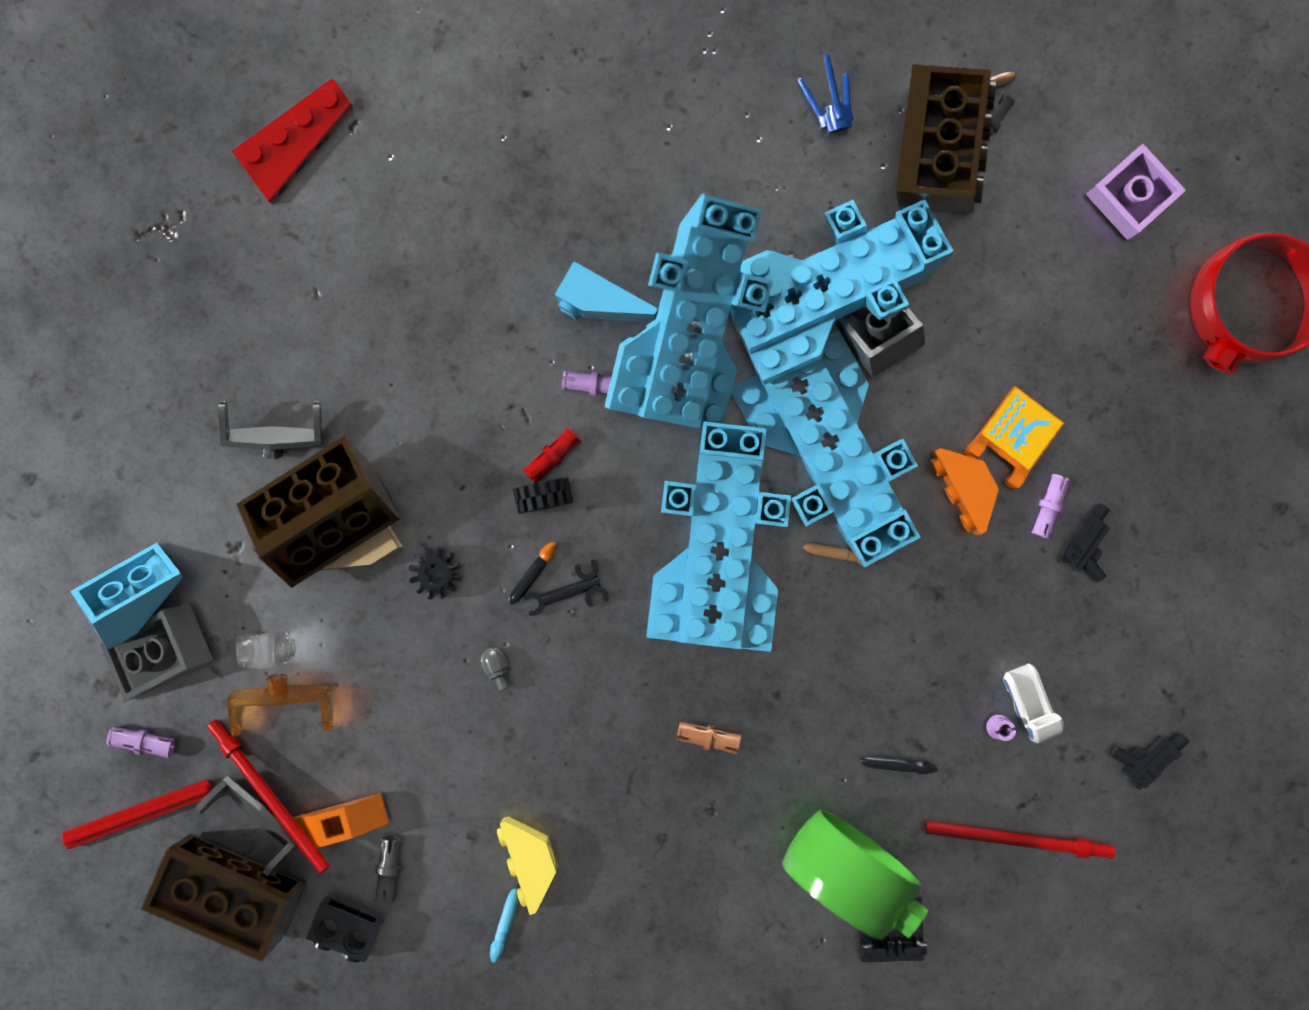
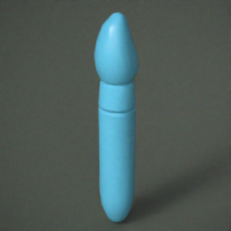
[490,888,519,963]

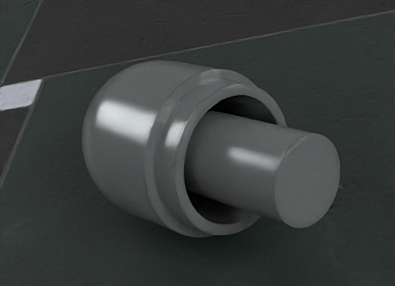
[481,648,511,692]

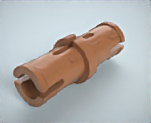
[676,721,742,755]

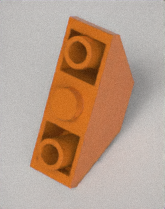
[930,448,999,535]
[293,792,390,849]

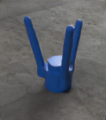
[798,54,854,134]

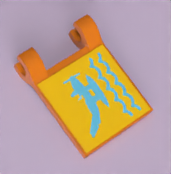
[963,386,1065,491]

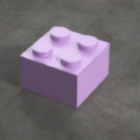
[1086,144,1186,240]

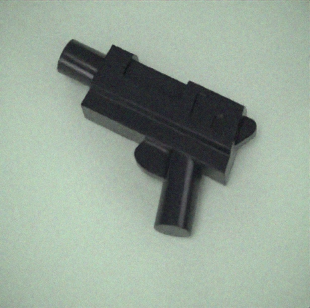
[1059,503,1111,583]
[1110,733,1190,790]

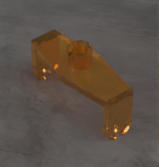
[227,674,333,736]

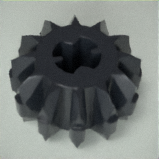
[409,547,463,600]

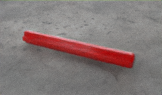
[62,780,213,849]

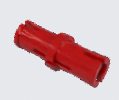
[523,427,582,483]

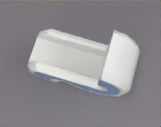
[1003,664,1065,744]

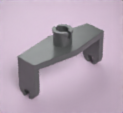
[218,401,323,459]
[195,776,297,877]

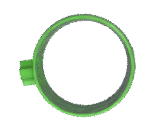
[782,809,928,939]

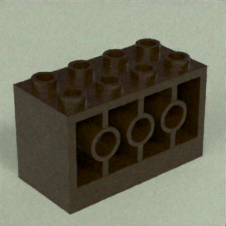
[896,64,996,213]
[236,435,400,588]
[141,833,305,962]

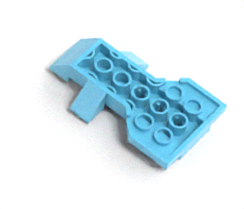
[604,194,773,428]
[729,199,954,385]
[731,330,920,568]
[646,421,791,652]

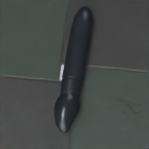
[860,756,938,775]

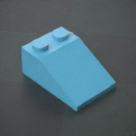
[555,261,658,323]
[71,543,183,650]

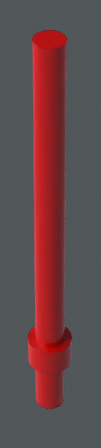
[207,719,330,874]
[925,821,1115,859]

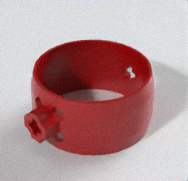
[1189,233,1309,375]

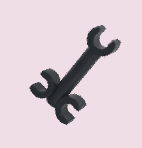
[523,559,609,616]

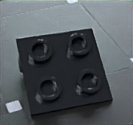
[860,897,927,962]

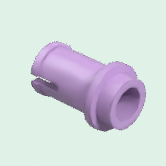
[986,714,1016,741]

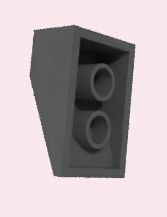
[822,288,925,377]
[100,603,214,701]

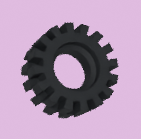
[513,477,574,514]

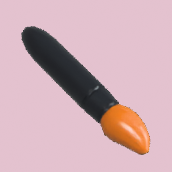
[508,542,558,605]

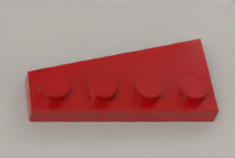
[232,78,353,204]

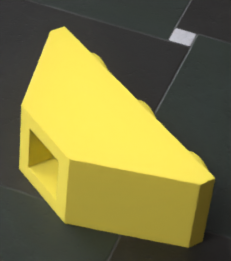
[497,816,558,915]

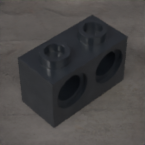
[306,896,385,963]

